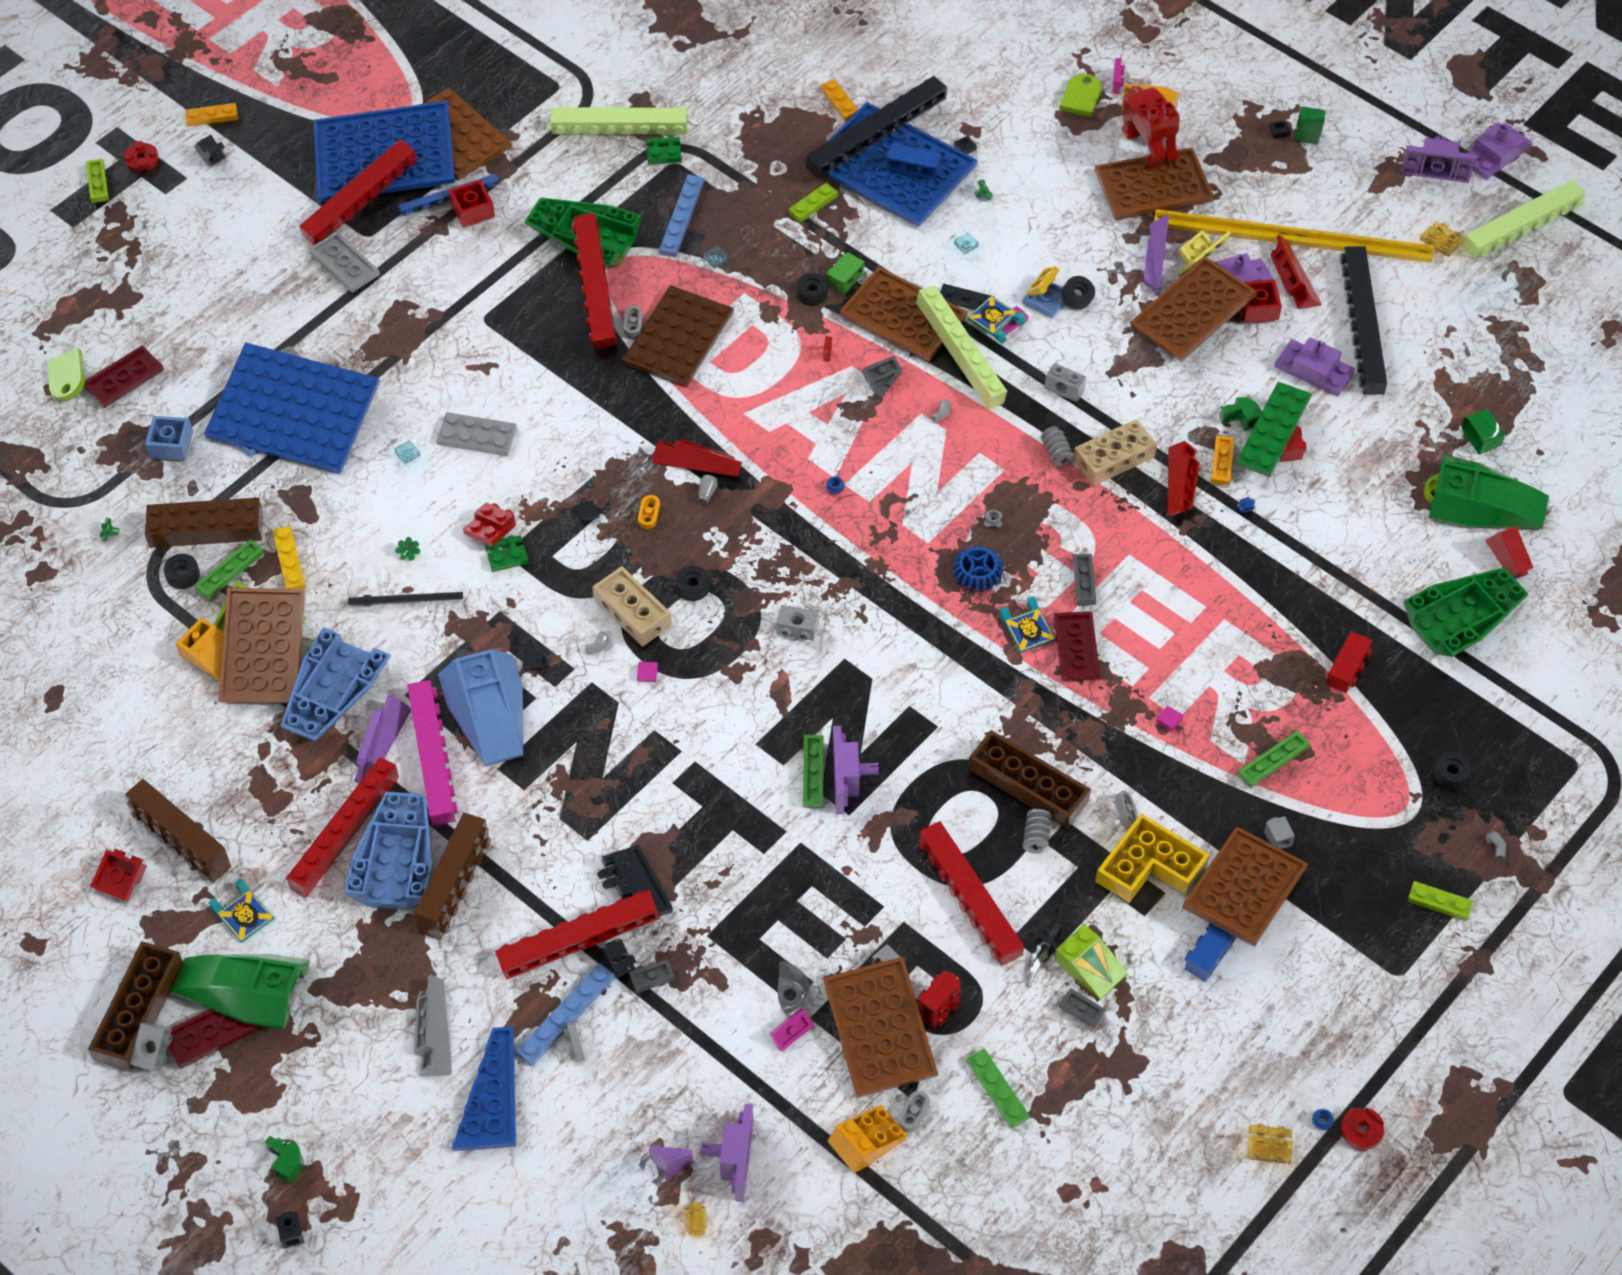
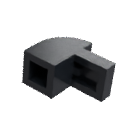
[194,135,226,166]
[599,938,636,978]

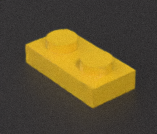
[1027,265,1060,296]

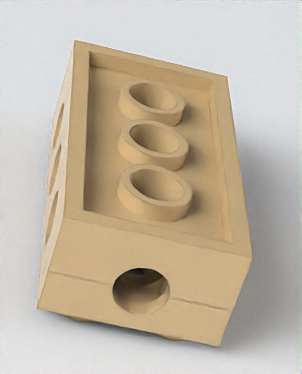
[1073,419,1157,486]
[593,566,672,647]

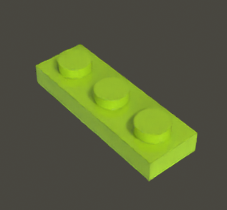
[86,158,109,203]
[789,183,838,223]
[1407,881,1473,921]

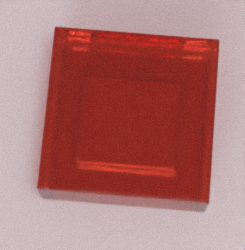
[823,336,832,362]

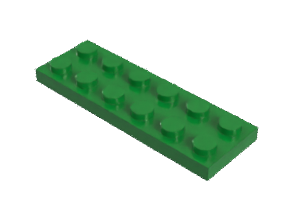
[1236,381,1312,478]

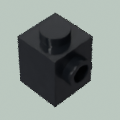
[275,1211,305,1249]

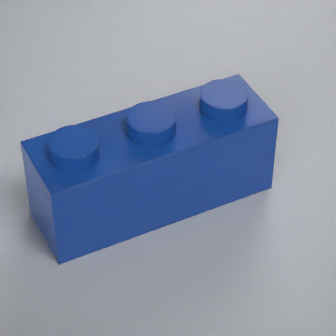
[886,143,942,180]
[1184,923,1237,982]

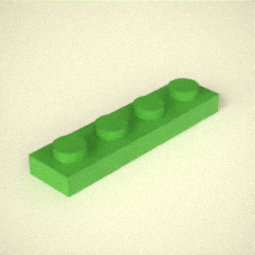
[194,539,264,600]
[1237,731,1310,788]
[803,735,824,807]
[966,1048,1029,1129]

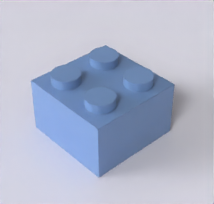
[145,416,193,461]

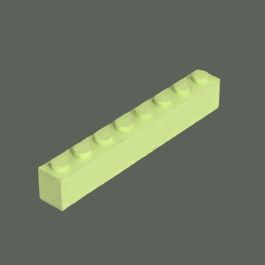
[551,108,687,135]
[1462,180,1586,260]
[916,284,1007,410]

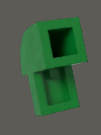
[1219,397,1262,431]
[265,1136,304,1185]

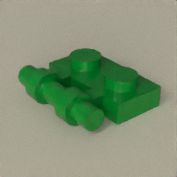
[646,136,682,165]
[484,535,529,572]

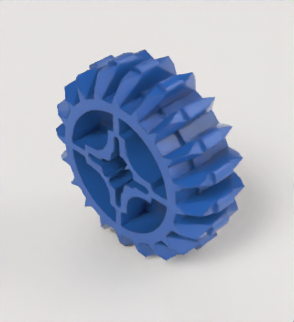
[953,544,1004,592]

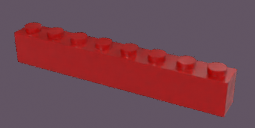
[299,139,418,245]
[572,213,617,349]
[286,757,399,898]
[918,821,1024,966]
[495,890,661,980]

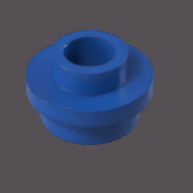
[826,476,845,494]
[1237,497,1256,513]
[1312,1109,1334,1130]

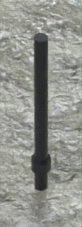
[348,592,463,606]

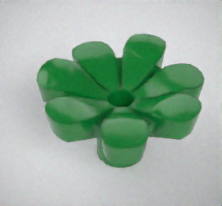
[974,179,993,200]
[99,517,119,541]
[395,537,420,561]

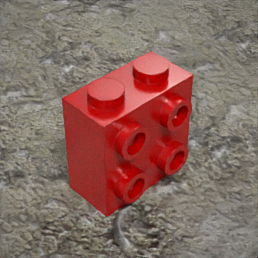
[918,970,961,1030]

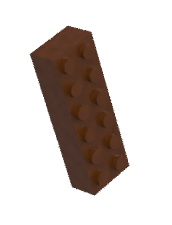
[145,497,263,548]
[968,730,1091,829]
[125,779,231,883]
[414,812,491,940]
[88,941,183,1072]

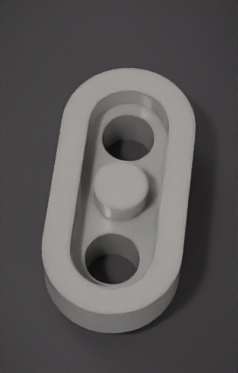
[623,306,643,338]
[1114,790,1138,829]
[563,1022,585,1063]
[899,1091,930,1132]

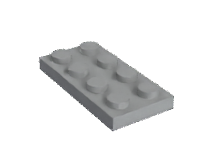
[309,231,380,293]
[436,412,517,456]

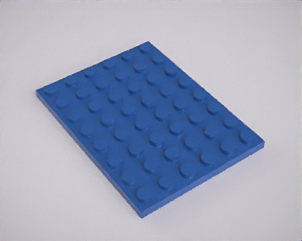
[314,100,455,202]
[825,102,978,227]
[204,342,380,474]

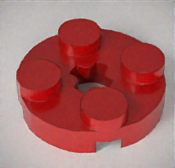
[123,141,159,172]
[1340,1108,1385,1152]

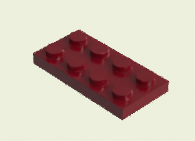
[84,345,164,408]
[1053,611,1101,681]
[168,1009,257,1069]

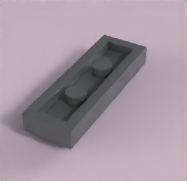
[1073,554,1096,605]

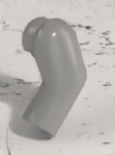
[931,400,951,423]
[585,632,609,655]
[1486,831,1506,860]

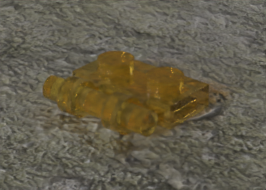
[1420,221,1464,257]
[1247,1123,1292,1164]

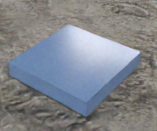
[1022,283,1065,318]

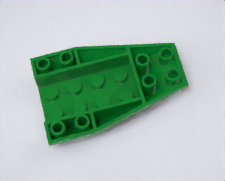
[525,197,641,266]
[1428,454,1549,529]
[1403,567,1529,657]
[171,954,310,1029]

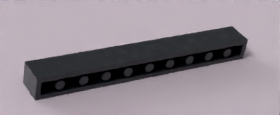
[806,76,947,179]
[1340,246,1387,395]

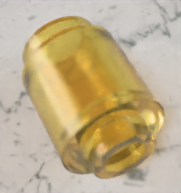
[684,1202,707,1236]

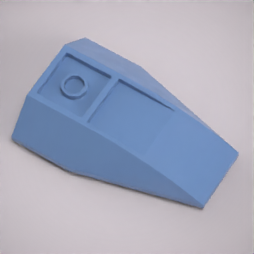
[281,627,391,742]
[438,649,523,766]
[344,792,433,910]

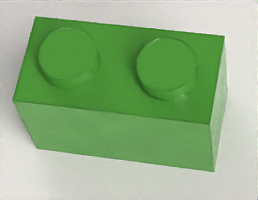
[826,252,865,294]

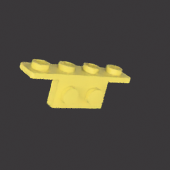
[1177,230,1231,276]

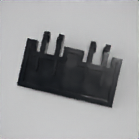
[597,845,673,916]

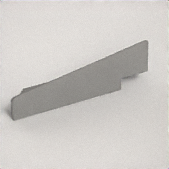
[414,975,452,1076]

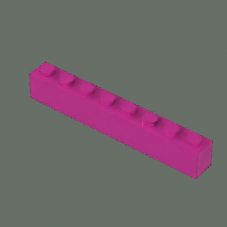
[407,680,458,826]

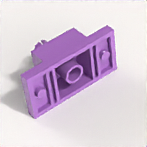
[1467,122,1532,180]
[1400,136,1476,183]
[1215,253,1273,282]
[1274,337,1356,397]
[833,726,879,814]
[701,1104,754,1202]

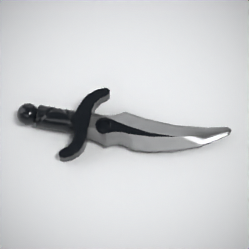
[1026,922,1063,987]

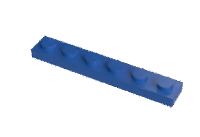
[398,173,498,216]

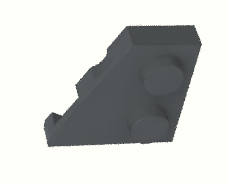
[862,356,902,400]

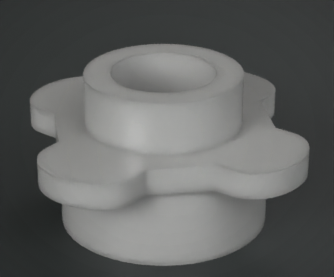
[984,510,1002,528]

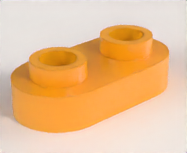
[638,495,660,529]

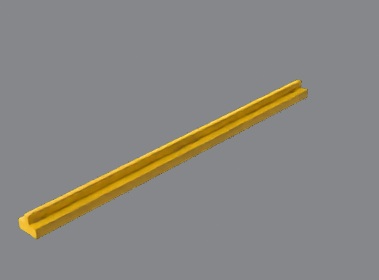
[1154,209,1434,263]

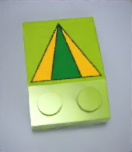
[1054,924,1128,1000]

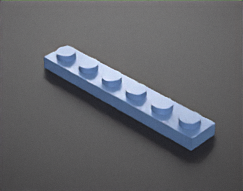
[659,175,704,257]
[516,963,615,1066]

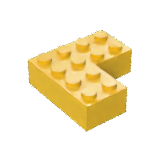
[1095,813,1210,903]

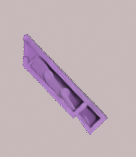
[1143,215,1169,296]
[355,694,411,783]

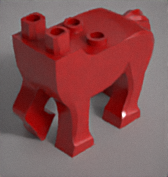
[1121,86,1180,170]

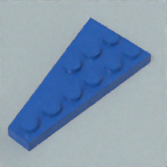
[451,1026,517,1151]

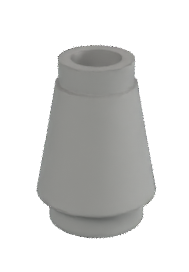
[698,475,718,504]

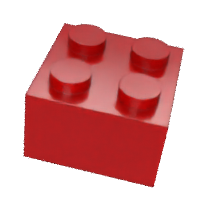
[449,180,495,227]
[1241,279,1282,323]

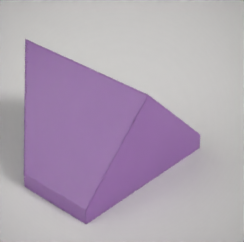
[649,1146,693,1180]

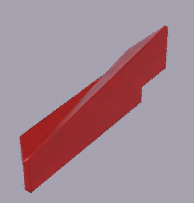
[1270,235,1322,310]
[652,439,742,476]
[1168,441,1200,516]

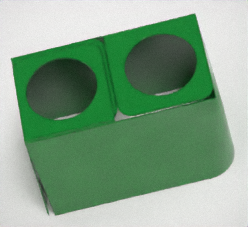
[1294,106,1326,145]
[1461,409,1505,455]

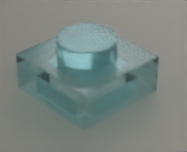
[954,232,979,254]
[704,246,728,269]
[394,440,420,464]

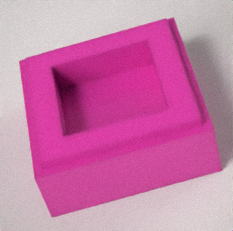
[637,662,658,682]
[1156,705,1184,732]

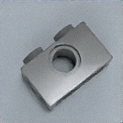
[1045,363,1086,403]
[776,605,819,641]
[130,1022,172,1071]

